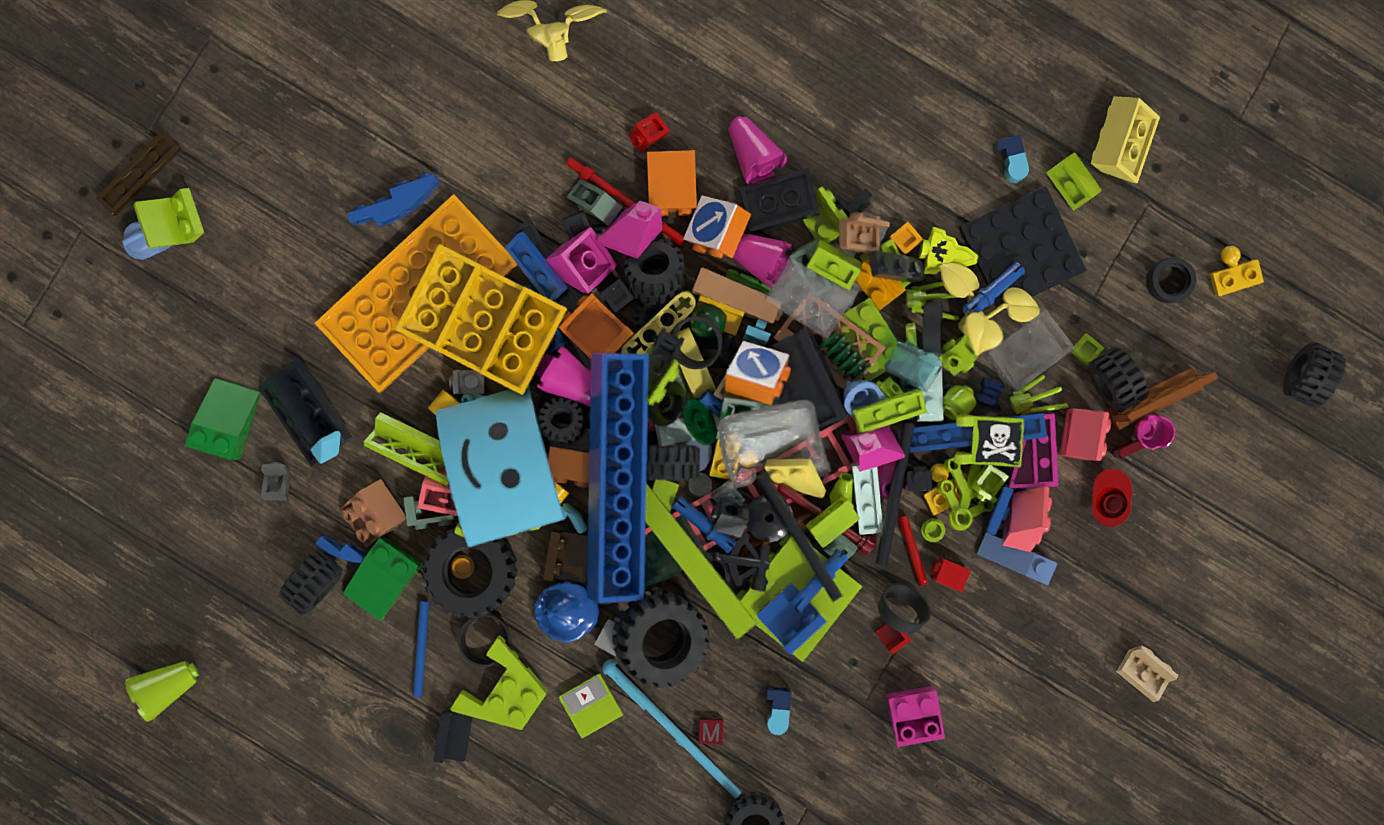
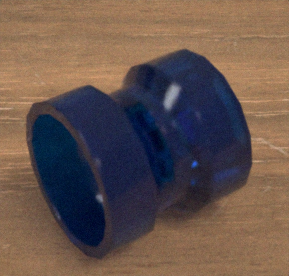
[975,377,1005,408]

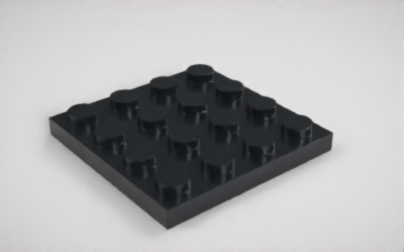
[959,186,1087,312]

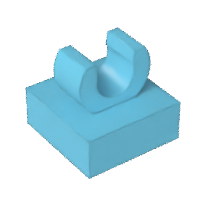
[742,319,770,347]

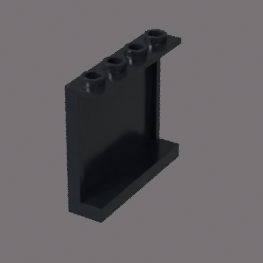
[729,327,850,452]

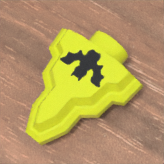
[919,227,978,275]

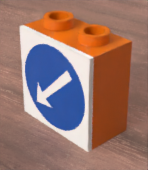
[683,196,751,259]
[725,341,791,405]

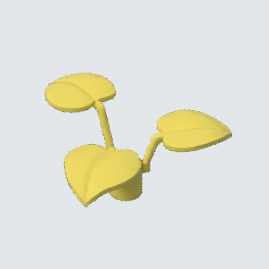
[497,0,607,61]
[939,263,1040,355]

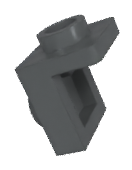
[261,462,291,500]

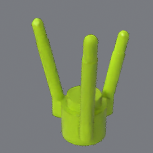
[906,282,959,321]
[1009,375,1068,416]

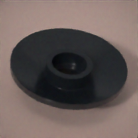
[647,380,687,426]
[747,494,793,542]

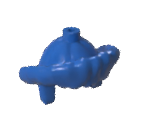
[534,581,600,643]

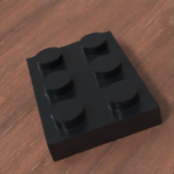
[740,168,820,234]

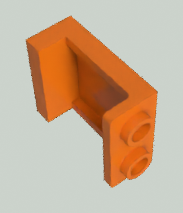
[647,150,697,217]
[559,294,634,359]

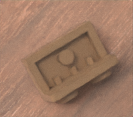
[839,213,890,253]

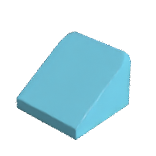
[311,431,340,463]

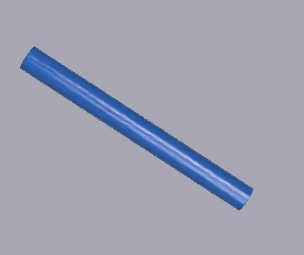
[413,601,429,697]

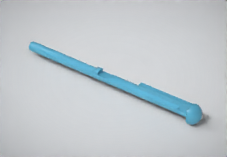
[602,659,741,798]

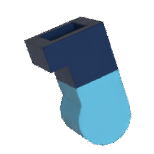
[993,134,1029,183]
[766,686,791,735]

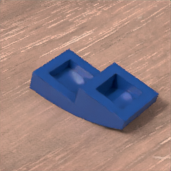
[315,535,367,563]

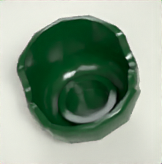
[690,304,727,340]

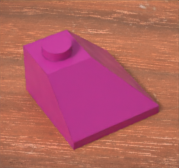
[596,201,662,258]
[545,227,618,294]
[841,425,905,472]

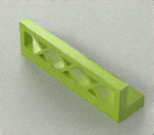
[364,412,449,486]

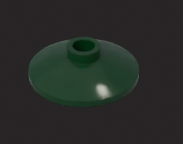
[683,399,717,445]

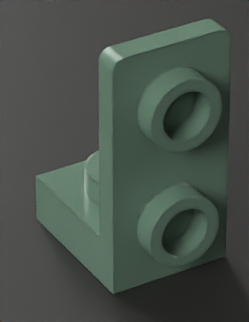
[403,496,458,530]

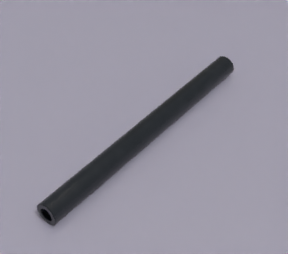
[875,423,915,566]
[756,472,843,602]

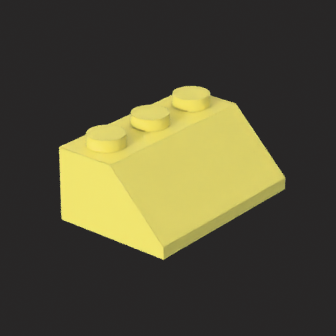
[1091,96,1160,183]

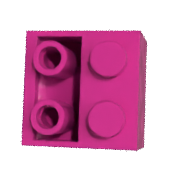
[885,686,945,747]

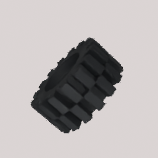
[634,300,677,340]
[539,397,583,444]

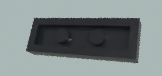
[868,250,925,284]

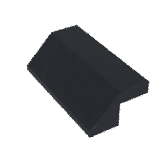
[259,358,352,467]

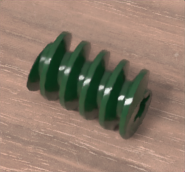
[819,328,871,381]

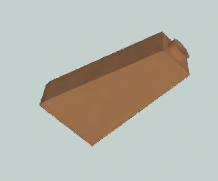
[693,268,784,325]

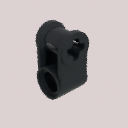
[648,327,684,376]

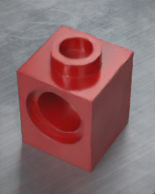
[930,557,971,592]

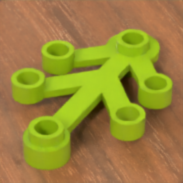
[937,448,994,531]

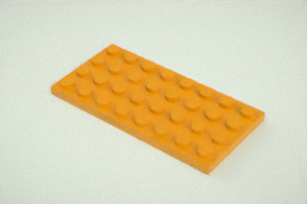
[315,194,518,393]

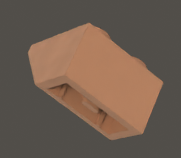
[340,479,406,548]

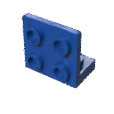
[757,583,827,655]

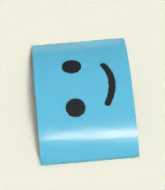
[436,385,564,547]

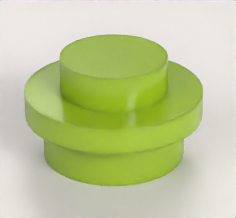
[921,518,945,542]

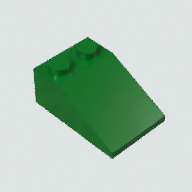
[185,378,261,460]
[343,536,423,622]

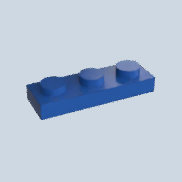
[505,232,567,302]

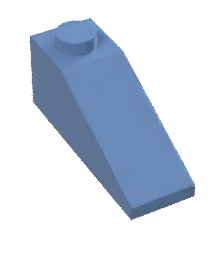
[976,532,1057,585]

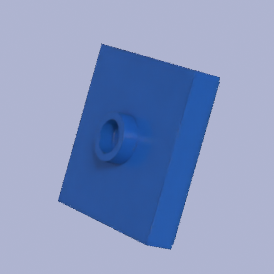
[985,486,1013,535]

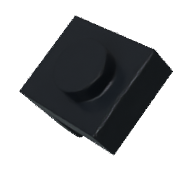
[834,188,872,218]

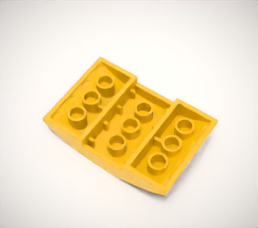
[395,244,567,395]

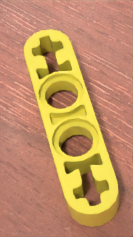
[621,292,696,354]

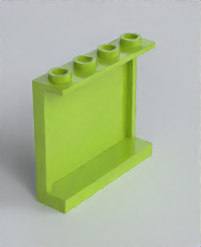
[736,534,862,662]

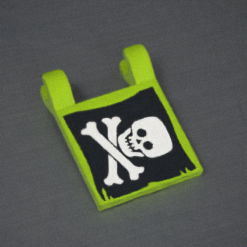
[954,414,1024,467]

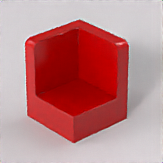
[874,623,912,654]

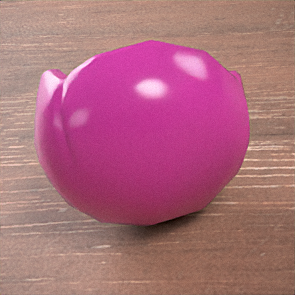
[1134,414,1175,450]

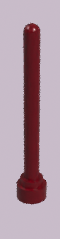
[778,483,876,555]

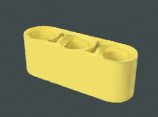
[678,327,716,399]

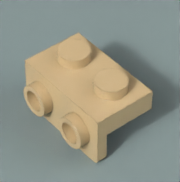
[1117,646,1178,702]

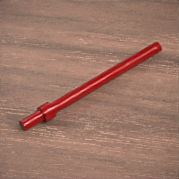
[566,157,685,245]

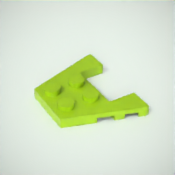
[450,635,548,730]

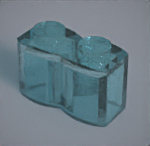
[884,341,942,393]

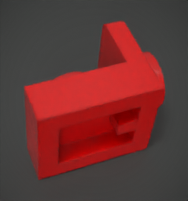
[629,112,670,153]

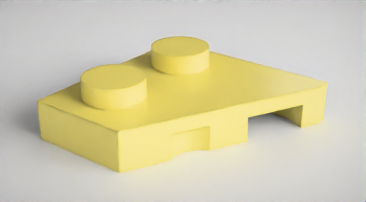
[764,459,826,498]

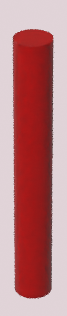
[898,515,928,586]

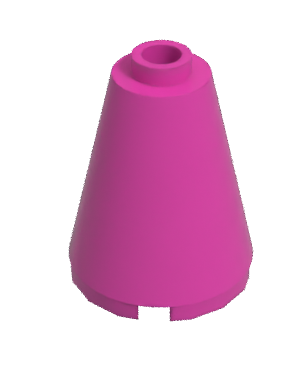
[728,116,787,184]
[732,233,792,287]
[537,347,591,407]

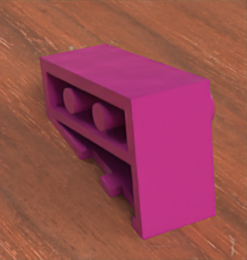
[1007,414,1058,488]

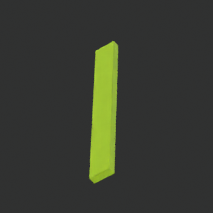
[645,482,757,639]

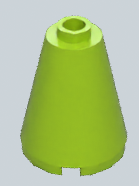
[125,661,199,722]

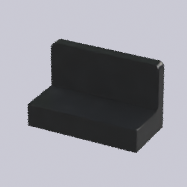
[433,709,473,763]

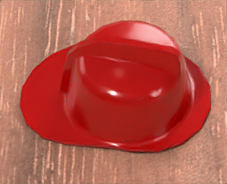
[1092,469,1132,527]

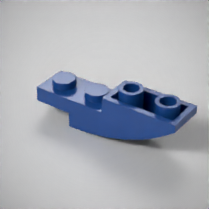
[347,173,440,227]

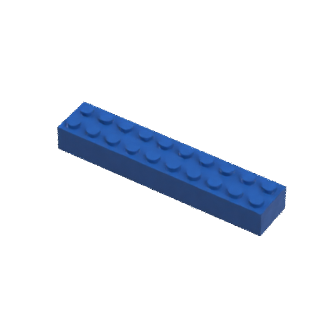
[587,353,648,603]

